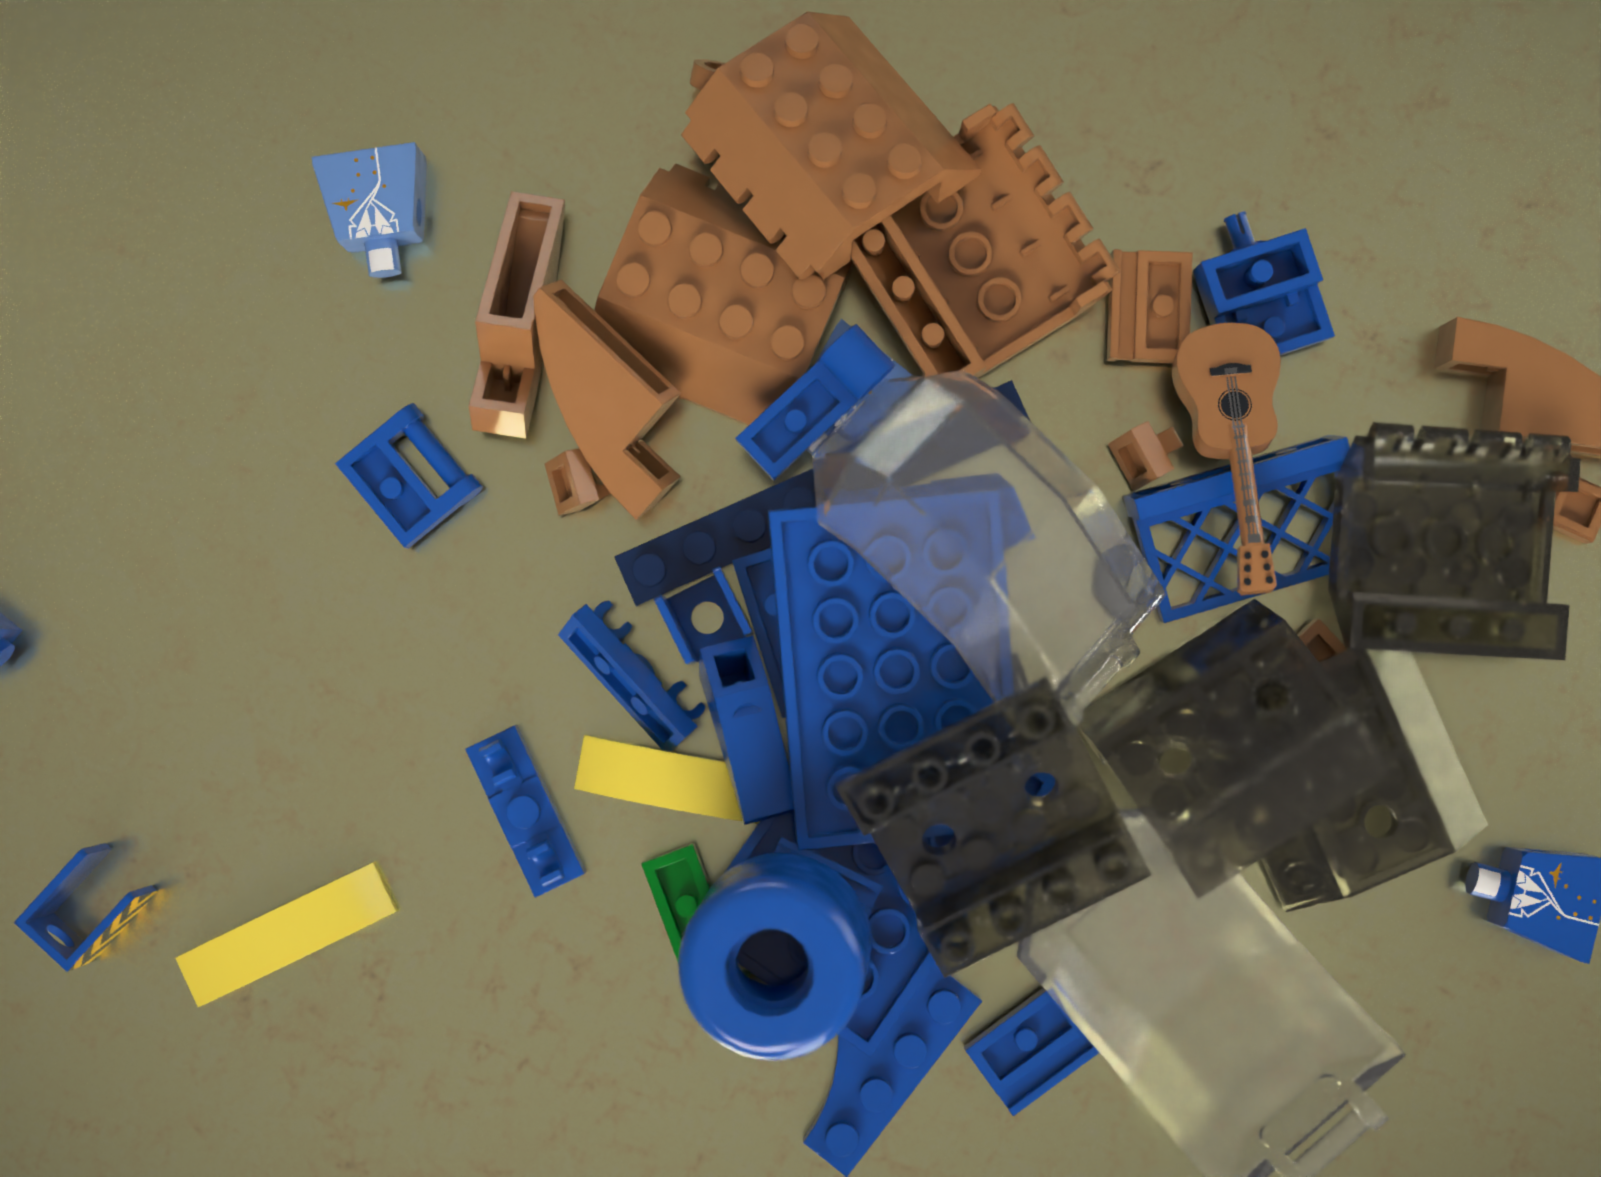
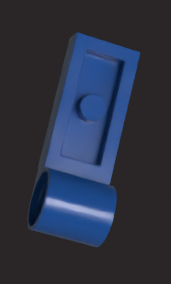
[735,324,895,481]

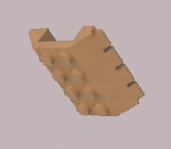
[681,11,982,280]
[851,103,1121,398]
[594,163,855,425]

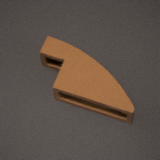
[469,191,565,438]
[533,279,681,520]
[1434,317,1601,456]

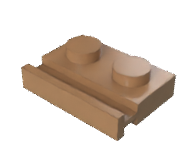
[1107,249,1193,364]

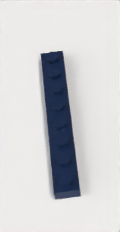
[614,380,1034,607]

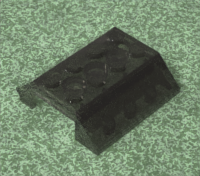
[1328,422,1581,661]

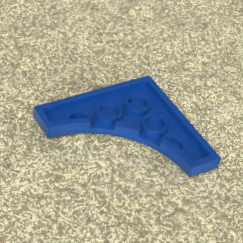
[803,963,982,1177]

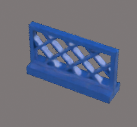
[1123,435,1373,623]

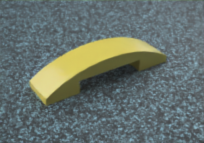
[574,735,760,824]
[175,862,398,1007]

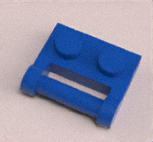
[335,403,483,549]

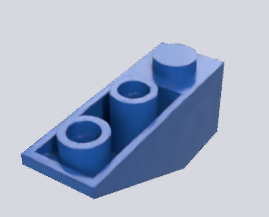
[699,635,794,825]

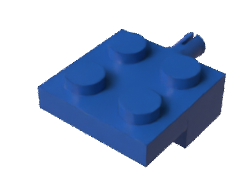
[1193,211,1335,356]

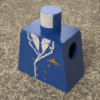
[1465,847,1601,964]

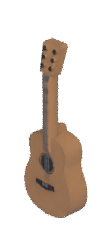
[1172,323,1281,595]

